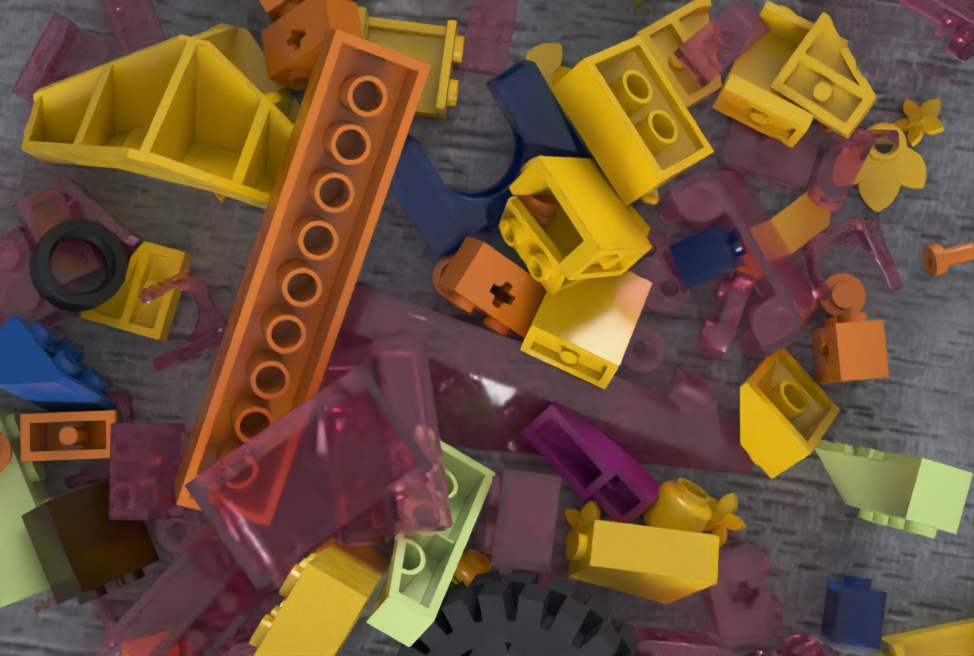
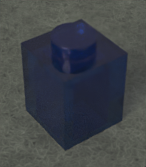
[669,224,747,289]
[821,574,887,650]

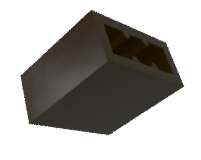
[21,474,160,606]

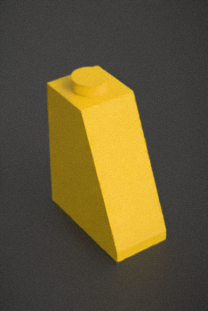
[566,520,720,604]

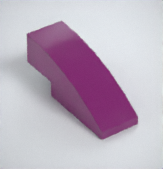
[522,401,660,524]

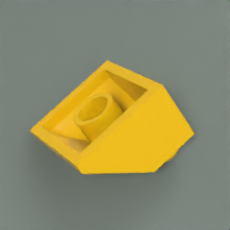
[740,342,840,479]

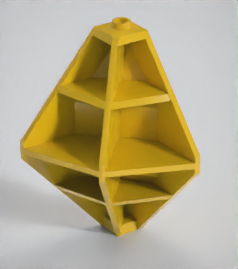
[21,23,300,210]

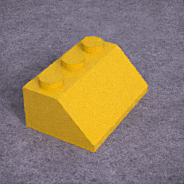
[550,35,714,207]

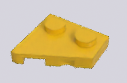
[634,0,722,109]
[770,12,876,139]
[80,241,193,342]

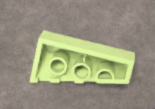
[0,407,54,608]
[366,426,496,647]
[814,440,973,539]

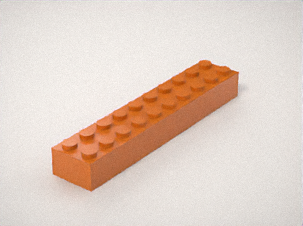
[174,28,431,527]

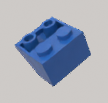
[0,314,116,413]

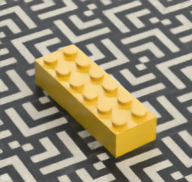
[249,532,391,656]

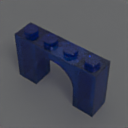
[389,59,589,258]

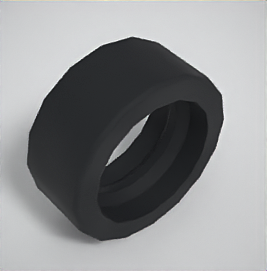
[29,218,128,312]

